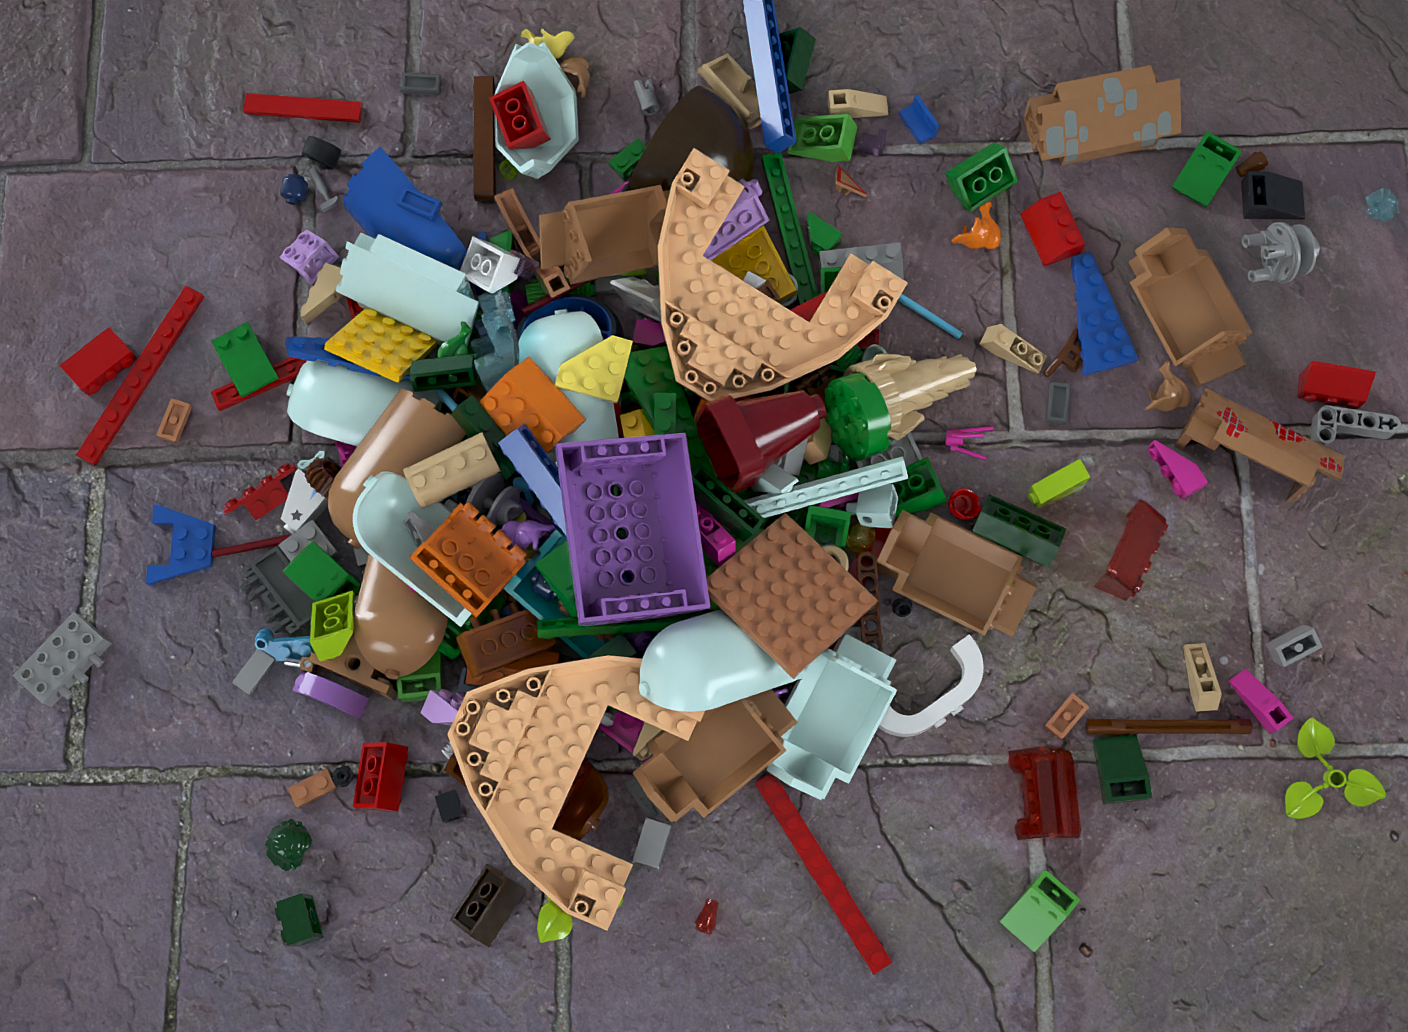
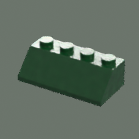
[972,494,1066,567]

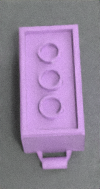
[703,179,769,260]

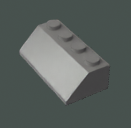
[819,243,904,280]

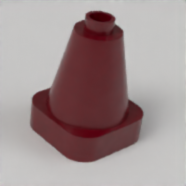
[695,390,826,493]

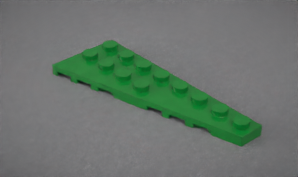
[623,346,715,475]

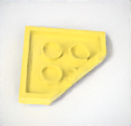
[554,335,633,404]

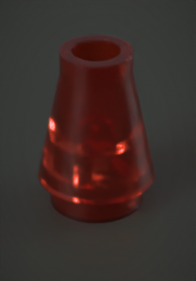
[694,899,719,934]

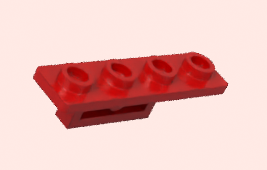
[223,463,297,520]

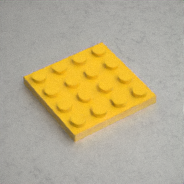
[710,225,798,303]
[324,308,438,383]

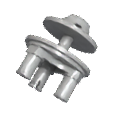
[1242,222,1320,284]
[444,473,523,535]

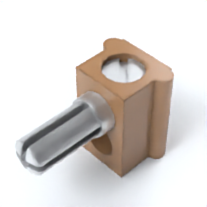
[284,657,318,675]

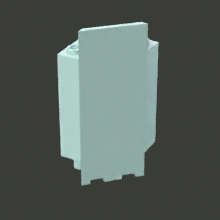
[336,233,479,346]
[766,633,897,800]

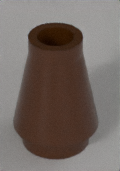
[1236,151,1268,178]

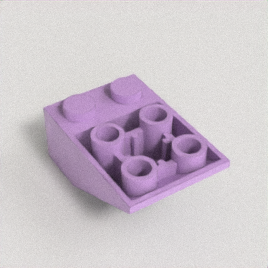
[421,689,466,726]

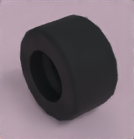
[301,136,341,168]

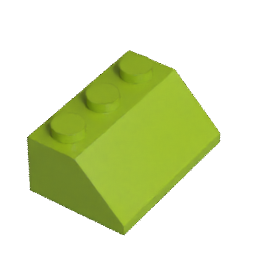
[310,591,355,661]

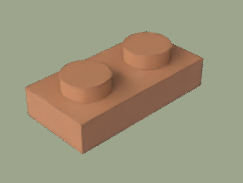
[156,398,193,444]
[1044,693,1089,740]
[287,768,338,808]

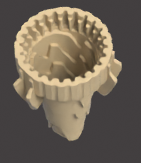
[843,353,977,441]

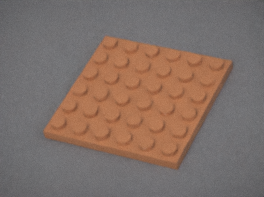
[706,513,878,679]

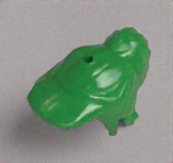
[437,321,485,379]

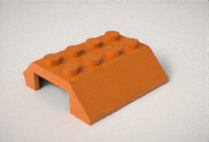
[479,357,587,454]
[409,501,527,617]

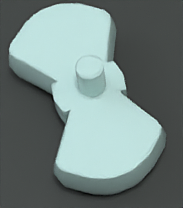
[297,451,328,473]

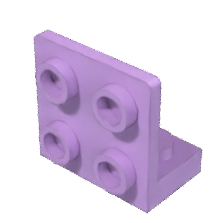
[279,230,339,285]

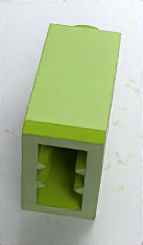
[1028,459,1090,509]

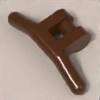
[1043,329,1083,377]

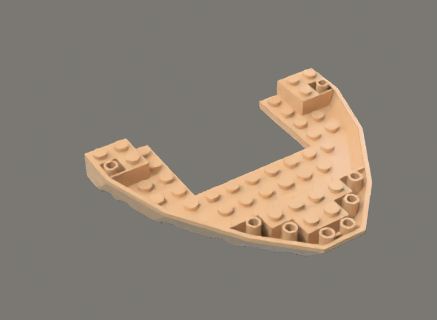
[657,148,908,402]
[447,655,705,931]

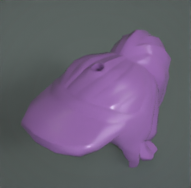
[501,520,557,569]

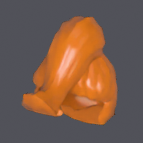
[951,202,1001,249]

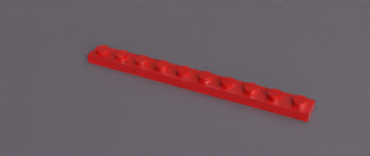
[76,285,204,466]
[754,773,892,975]

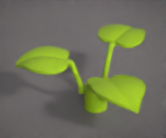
[1285,718,1386,819]
[537,896,623,943]

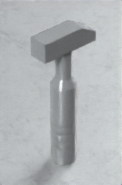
[309,167,340,212]

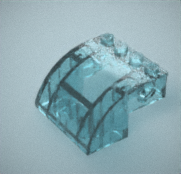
[471,288,519,393]

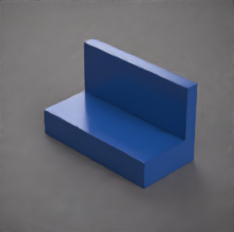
[899,94,939,145]

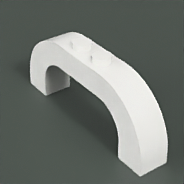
[878,634,984,737]

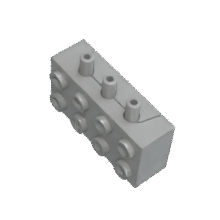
[12,612,112,707]

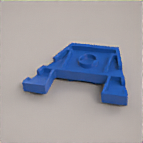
[146,505,216,585]

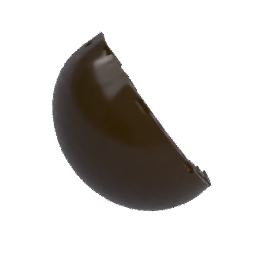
[626,85,754,191]

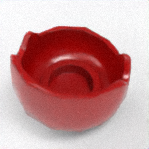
[948,488,982,520]

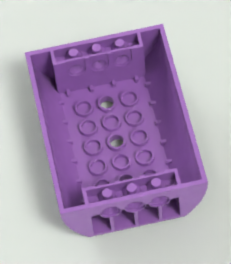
[555,433,710,626]

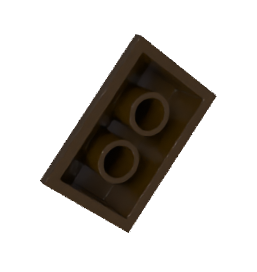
[450,864,526,947]

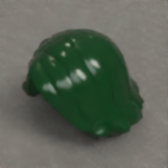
[265,819,312,871]

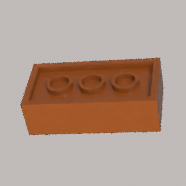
[456,601,557,679]

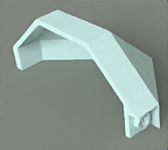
[494,42,579,179]

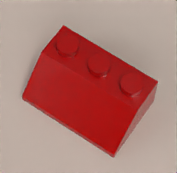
[489,81,551,149]
[1020,192,1085,267]
[59,327,137,396]
[1297,360,1376,409]
[352,742,408,812]

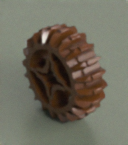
[304,458,342,500]

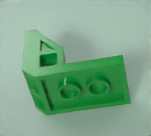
[805,505,851,551]

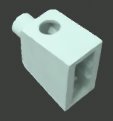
[846,484,898,528]

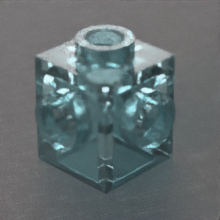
[1365,188,1400,222]

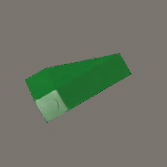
[890,457,947,518]

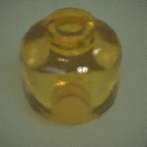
[846,523,876,554]

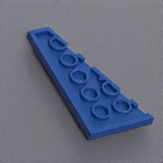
[1071,252,1139,376]
[285,336,410,380]

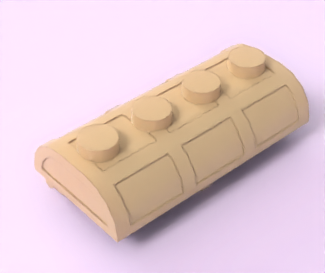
[698,53,761,129]
[403,432,501,508]

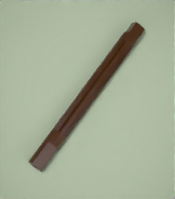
[1085,719,1253,734]

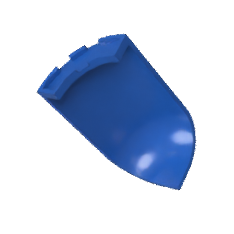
[343,147,471,283]

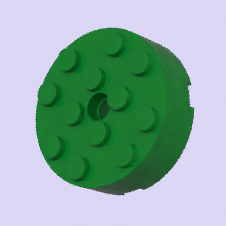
[825,372,891,461]

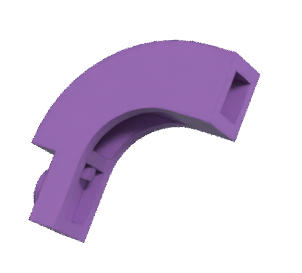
[292,671,369,718]

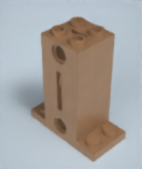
[308,628,398,701]

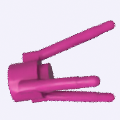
[946,426,994,460]

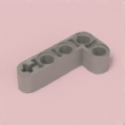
[1310,406,1401,447]

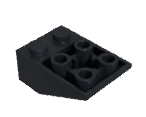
[1241,171,1305,220]

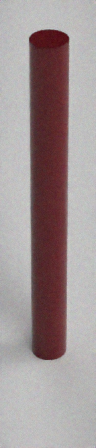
[521,280,592,316]
[212,534,292,558]

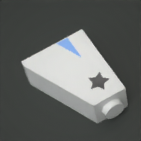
[281,468,328,534]

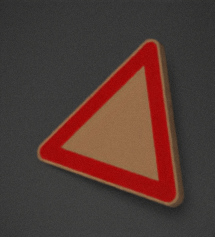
[835,165,868,197]

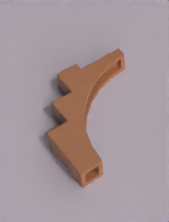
[494,188,570,298]

